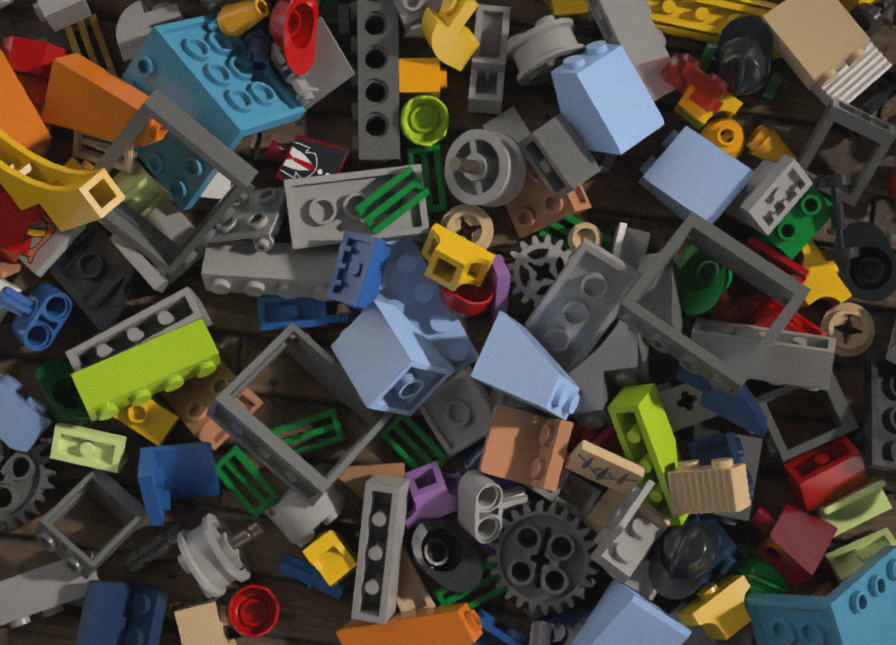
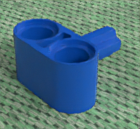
[0,283,72,351]

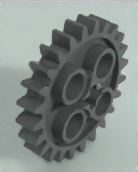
[0,436,57,532]
[487,500,600,615]

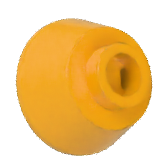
[700,117,746,159]

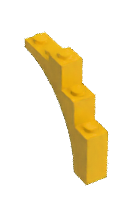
[0,129,126,232]

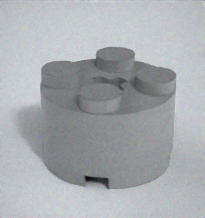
[265,467,346,548]

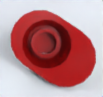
[269,0,319,75]

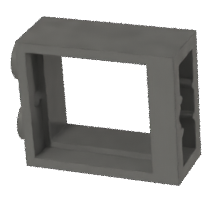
[796,97,896,206]
[754,371,859,462]
[34,468,147,580]

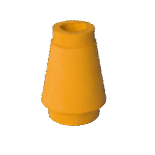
[217,0,269,37]
[745,124,797,164]

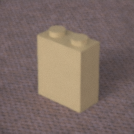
[762,0,870,91]

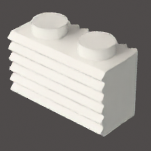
[811,41,892,107]

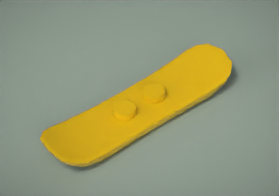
[647,0,782,59]

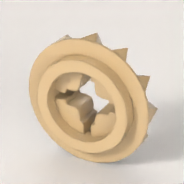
[440,204,494,250]
[819,302,875,357]

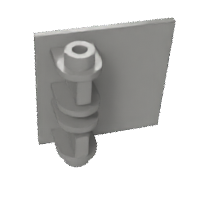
[269,17,355,110]
[210,187,287,253]

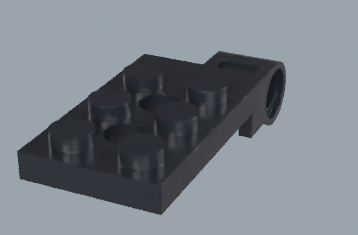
[864,348,896,473]

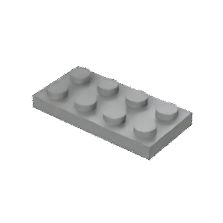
[283,164,430,250]
[523,237,643,373]

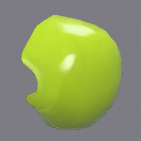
[399,94,450,147]

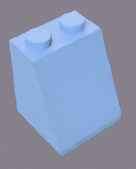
[551,40,664,155]
[638,126,756,224]
[330,300,454,416]
[470,311,580,420]
[571,578,692,645]

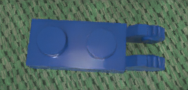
[257,295,355,331]

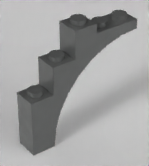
[505,253,682,429]

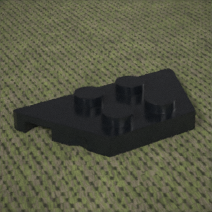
[48,220,139,332]

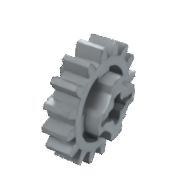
[506,235,574,308]

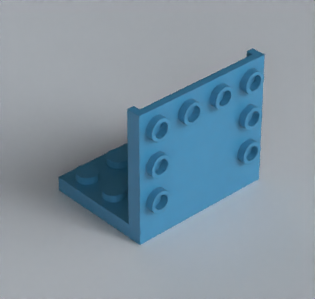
[121,13,306,211]
[744,546,896,645]

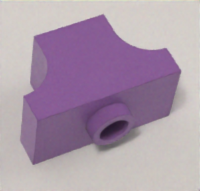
[405,461,462,529]

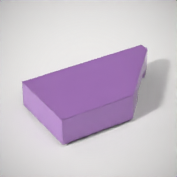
[487,254,511,324]

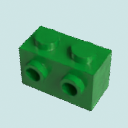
[753,185,832,260]

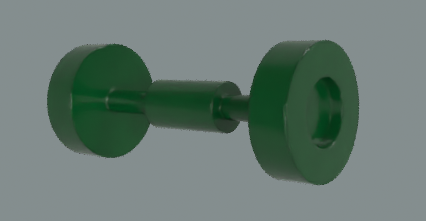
[696,40,783,104]

